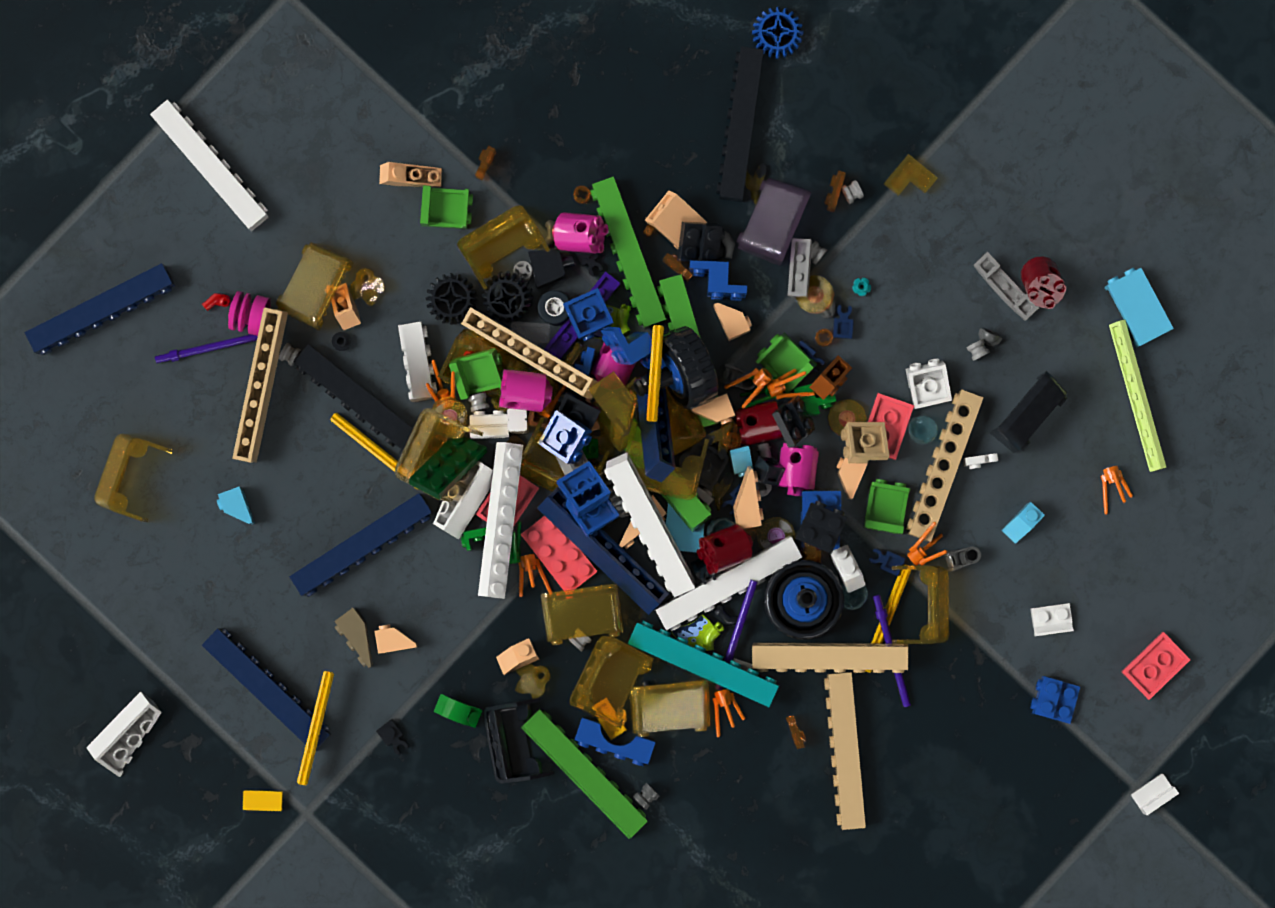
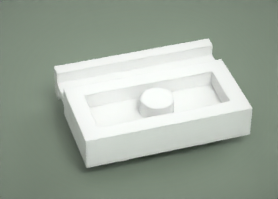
[1030,603,1074,636]

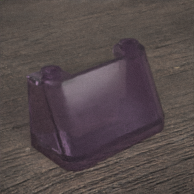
[737,178,812,266]

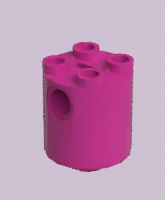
[552,212,608,254]
[590,343,636,391]
[499,369,553,412]
[779,443,819,496]

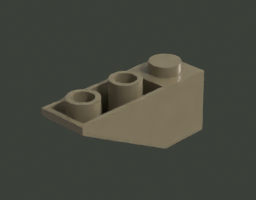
[334,607,373,668]

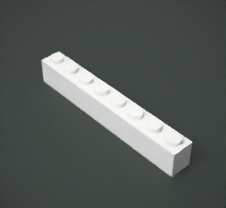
[150,100,268,232]
[478,442,523,599]
[604,452,695,597]
[655,535,802,631]

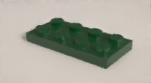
[409,432,487,500]

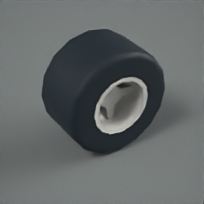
[537,290,570,326]

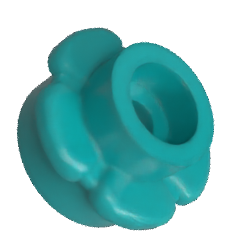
[852,278,871,296]

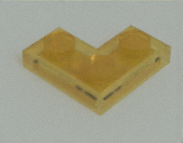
[884,154,938,196]

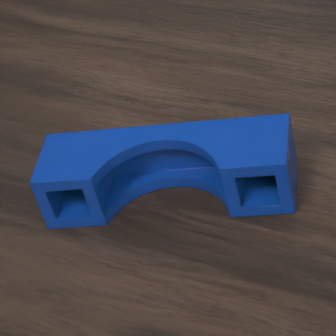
[575,717,655,766]

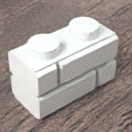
[507,408,529,434]
[470,411,510,439]
[831,545,865,592]

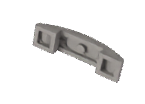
[973,252,1039,321]

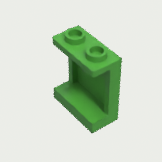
[420,185,473,229]
[755,332,817,393]
[449,348,503,400]
[863,479,910,535]

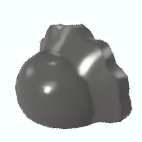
[978,328,1002,347]

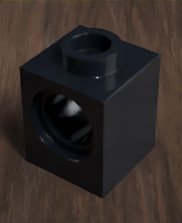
[753,456,785,486]

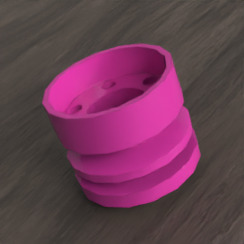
[228,291,271,336]

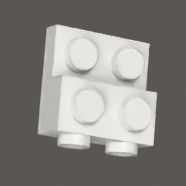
[905,359,952,409]

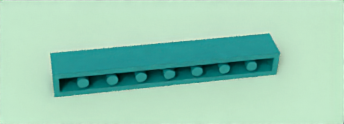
[628,621,780,707]

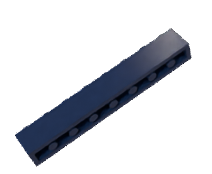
[24,263,175,355]
[537,487,669,615]
[289,493,433,597]
[202,628,331,750]

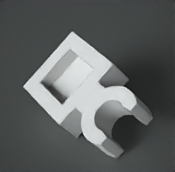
[963,453,998,469]

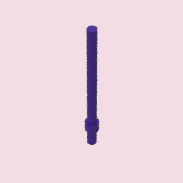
[155,334,258,364]
[715,580,758,691]
[873,594,911,707]

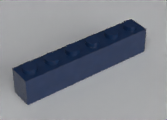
[637,388,675,483]

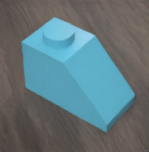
[729,446,753,477]
[217,486,255,525]
[1001,502,1045,544]

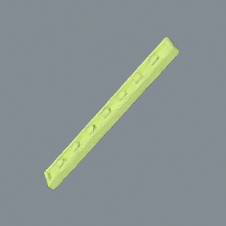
[1109,320,1167,472]

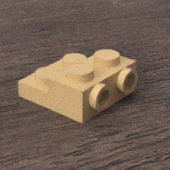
[841,422,890,463]

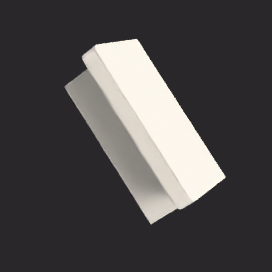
[1131,774,1179,815]

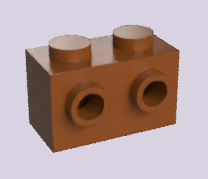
[810,355,852,400]

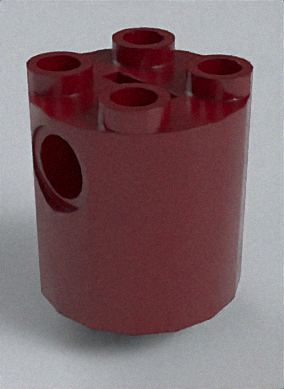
[1021,256,1066,309]
[735,400,784,446]
[697,524,753,575]

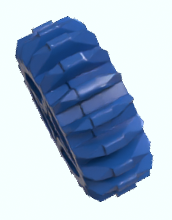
[752,7,803,59]

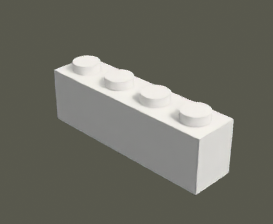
[398,322,438,402]
[433,461,493,539]
[87,692,162,777]

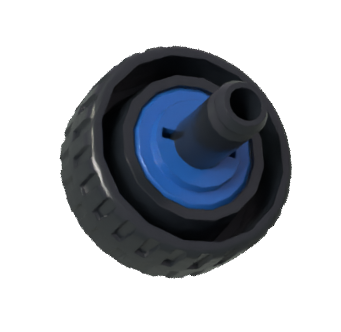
[633,326,718,410]
[764,560,844,640]

